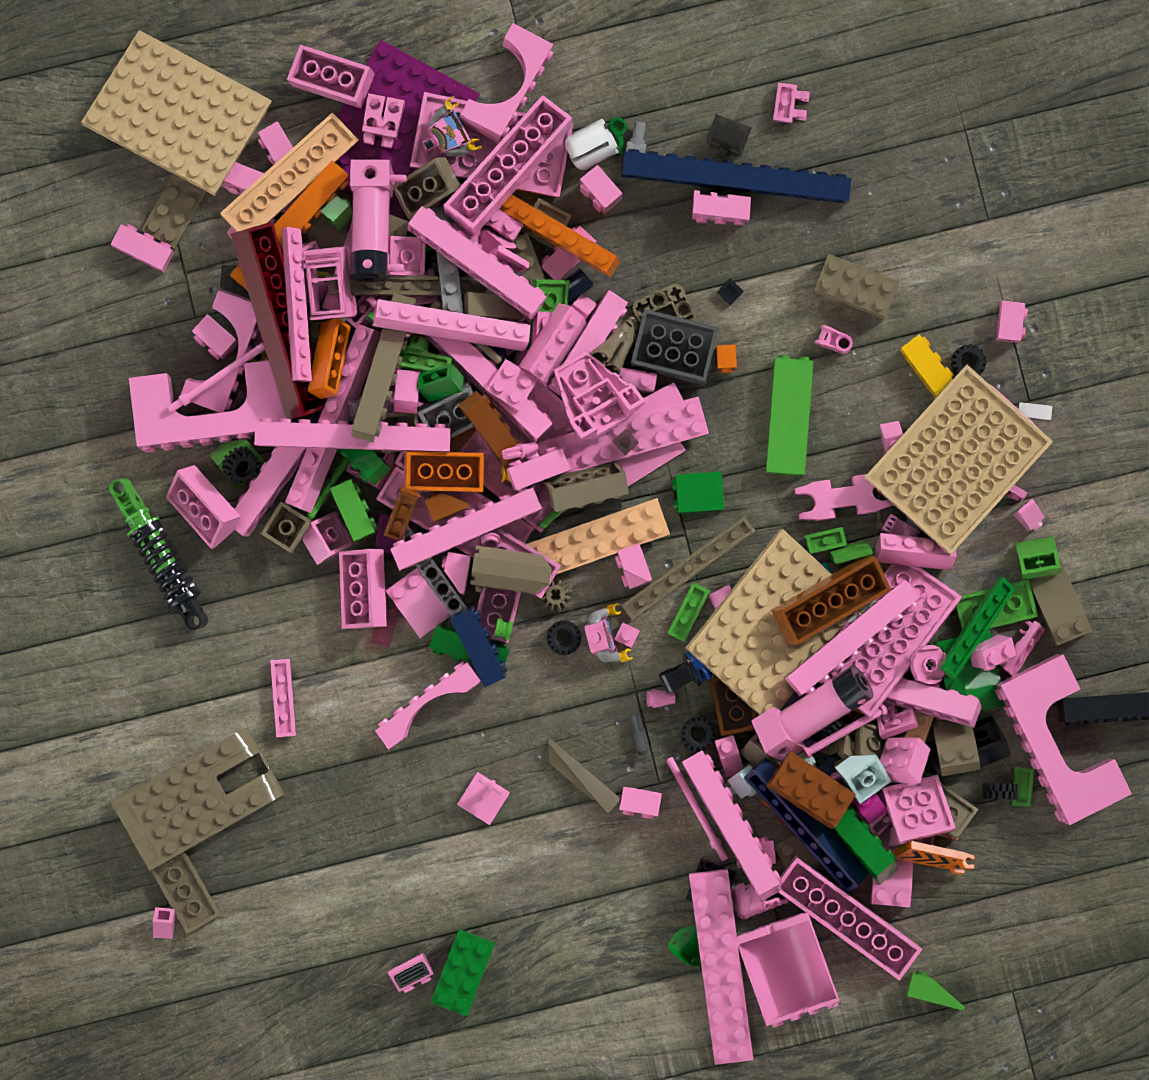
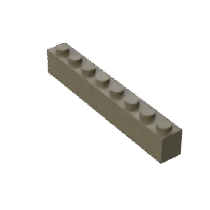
[351,293,416,443]

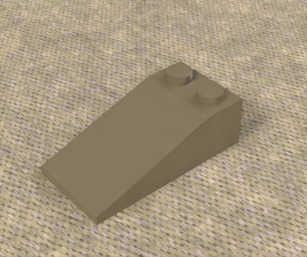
[1029,561,1092,646]

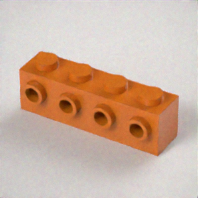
[308,318,351,399]

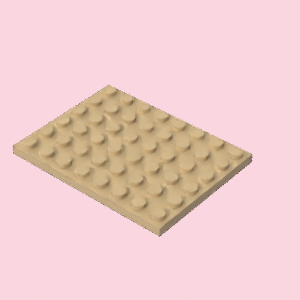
[81,30,272,196]
[864,365,1053,555]
[686,529,854,715]

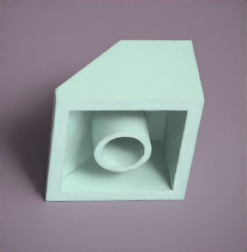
[835,755,891,804]

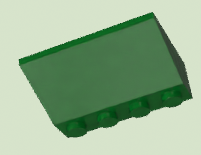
[934,630,1005,712]

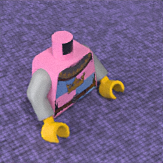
[422,97,482,157]
[584,603,633,663]

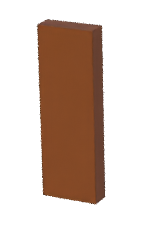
[384,487,420,541]

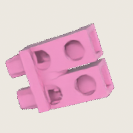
[362,93,405,149]

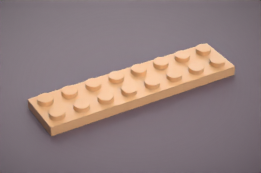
[220,112,359,232]
[526,498,670,574]

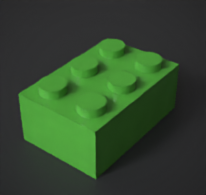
[330,479,378,544]

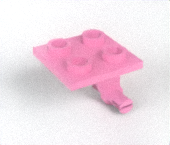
[457,772,510,825]

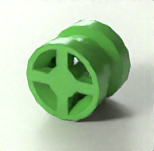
[494,618,513,640]

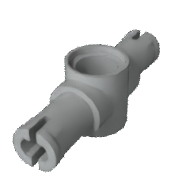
[626,121,646,180]

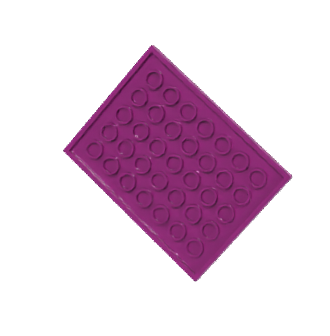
[335,39,480,222]

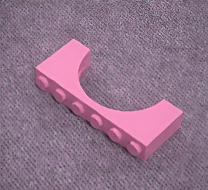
[459,23,554,143]
[181,288,259,413]

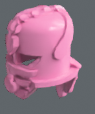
[731,883,789,919]

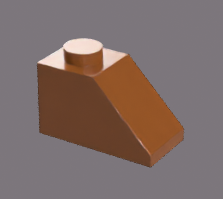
[425,491,470,523]

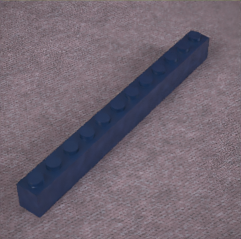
[621,149,851,204]

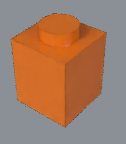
[716,345,737,374]

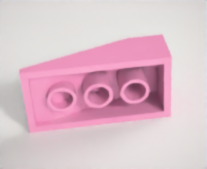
[869,827,913,908]

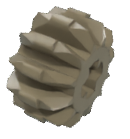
[540,579,572,611]

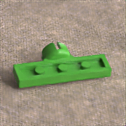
[373,335,453,373]

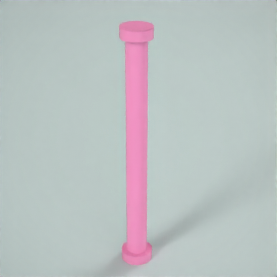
[803,704,888,759]

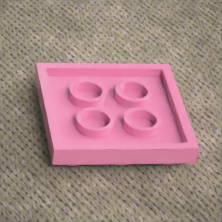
[882,775,955,844]

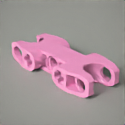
[794,474,893,521]

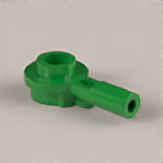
[608,117,627,156]

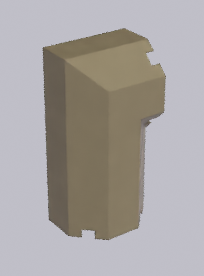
[471,546,552,595]

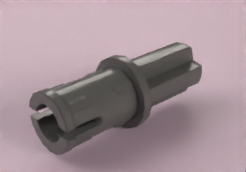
[629,714,649,753]

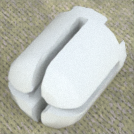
[565,119,619,170]

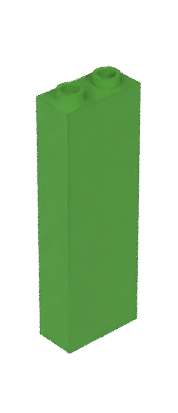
[765,355,814,477]

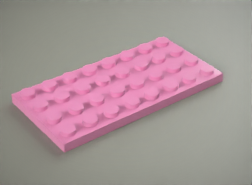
[410,92,573,198]
[822,564,962,718]

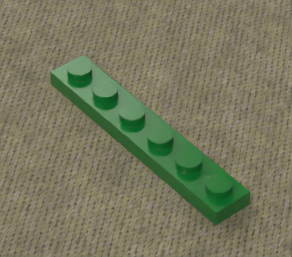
[938,577,1015,679]

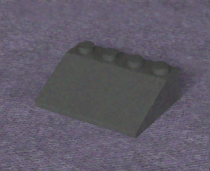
[630,309,719,387]

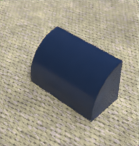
[564,268,593,305]

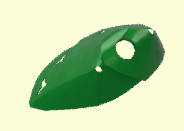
[668,926,702,967]

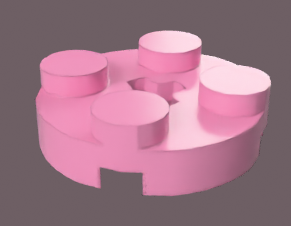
[910,645,946,684]

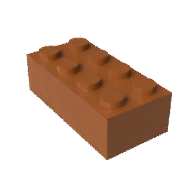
[766,751,856,829]

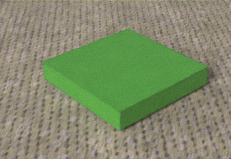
[828,541,873,564]

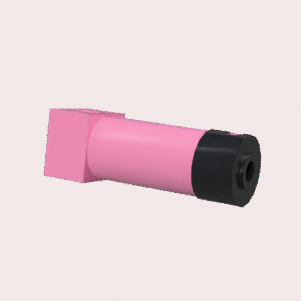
[350,160,407,282]
[752,665,874,761]

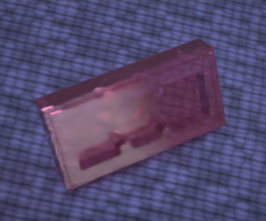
[371,607,399,648]

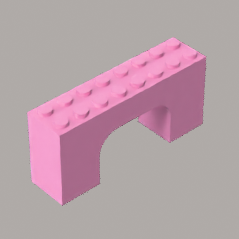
[129,360,292,453]
[995,654,1132,825]

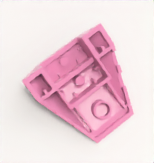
[554,351,645,440]

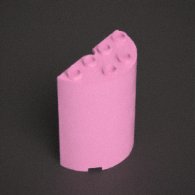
[737,912,840,1028]

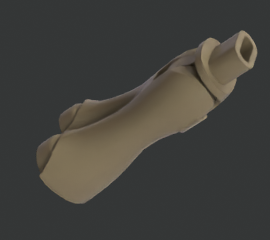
[591,316,640,375]

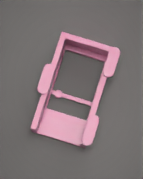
[303,247,357,320]

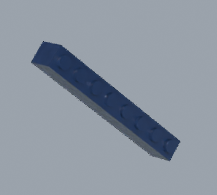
[744,758,869,893]

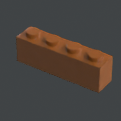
[458,391,521,467]

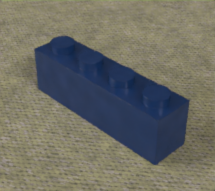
[451,606,508,688]

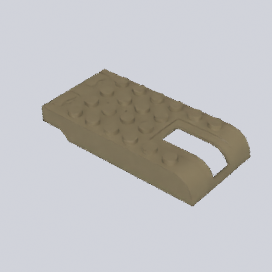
[111,728,285,871]

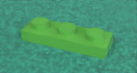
[667,582,710,642]

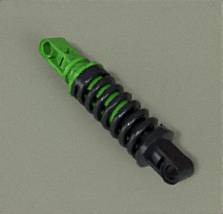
[109,478,208,630]

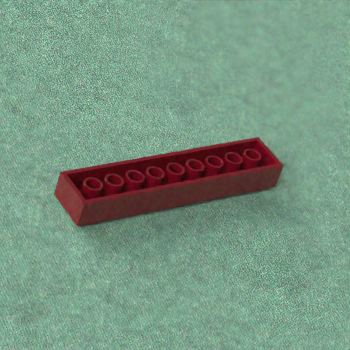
[231,221,326,419]

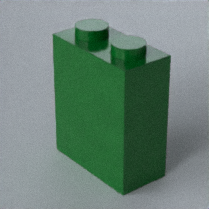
[672,471,724,514]

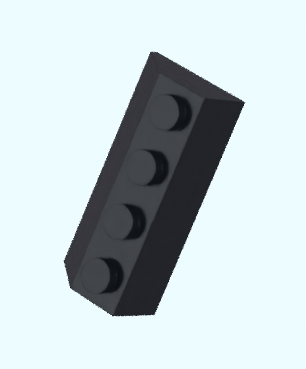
[925,716,1010,784]

